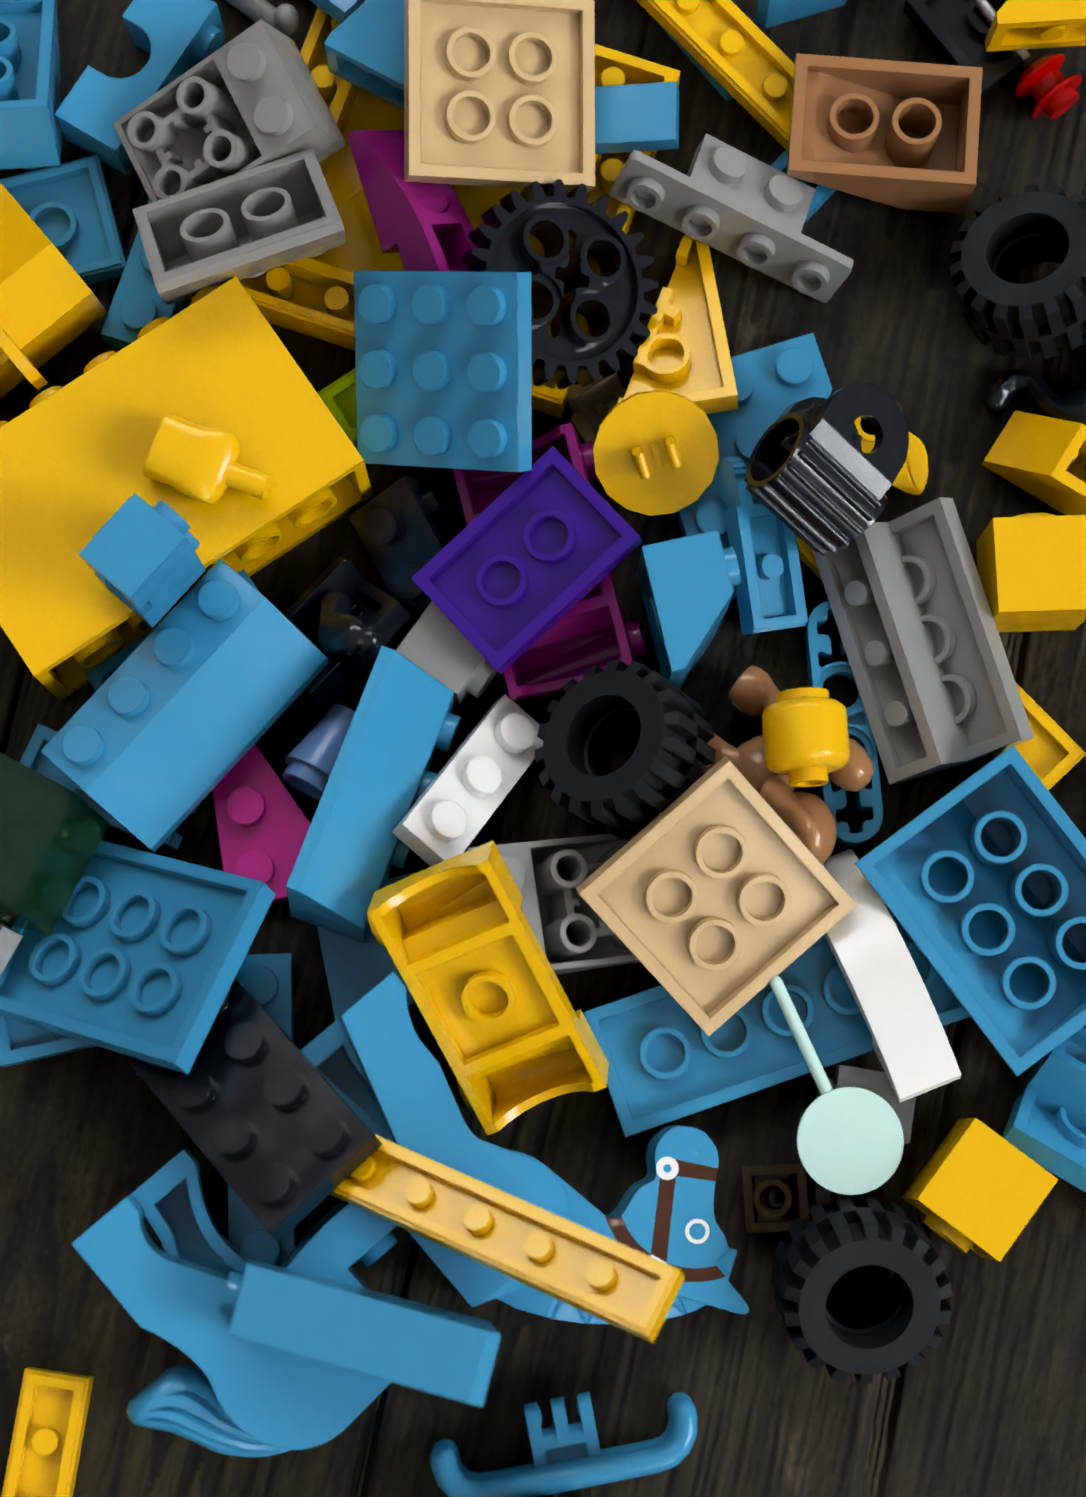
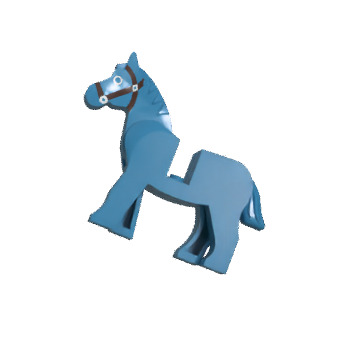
[71,972,749,1458]

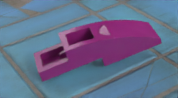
[347,130,478,271]

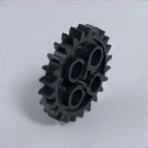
[460,179,659,390]

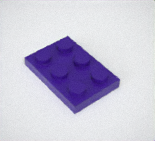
[411,446,643,674]

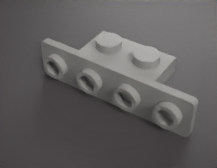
[610,133,854,303]

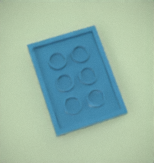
[0,830,276,1074]

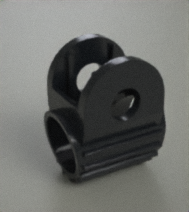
[744,383,909,556]

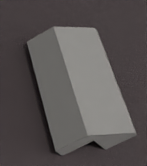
[812,497,1034,785]

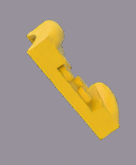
[367,840,609,1136]

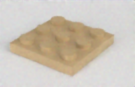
[404,0,595,193]
[576,756,857,1036]

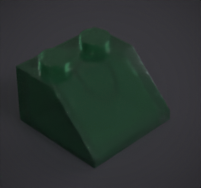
[0,753,110,936]

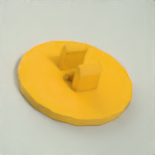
[593,390,719,516]

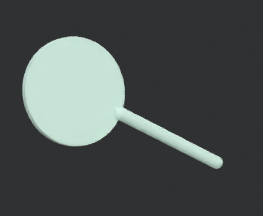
[769,976,904,1195]

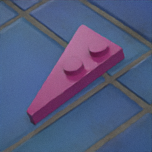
[212,744,311,903]

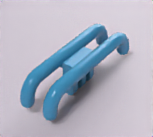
[430,1391,697,1497]

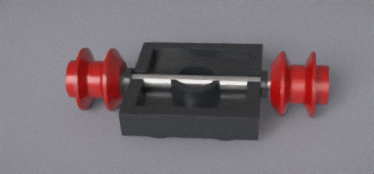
[903,0,1083,120]

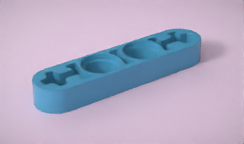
[804,600,883,847]

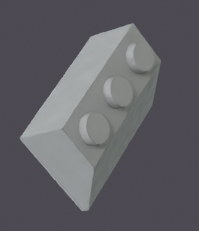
[132,148,346,305]

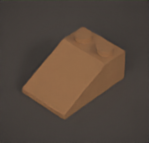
[787,53,983,214]

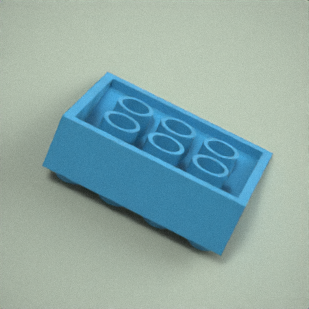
[854,745,1086,1076]

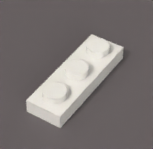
[392,694,543,866]

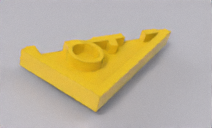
[617,234,739,414]

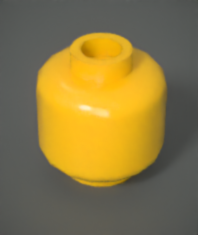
[762,687,850,787]

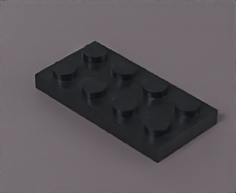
[123,977,382,1241]

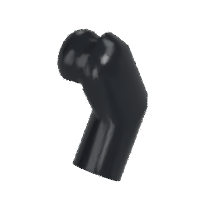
[317,592,381,659]

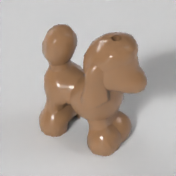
[704,665,874,865]

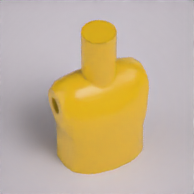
[143,412,272,504]

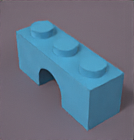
[54,0,225,176]

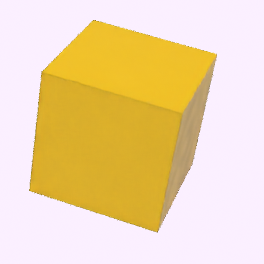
[976,513,1086,632]
[902,1118,1059,1262]

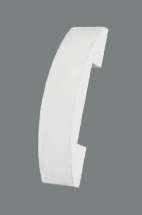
[823,848,961,1103]

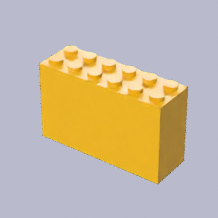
[0,276,373,701]

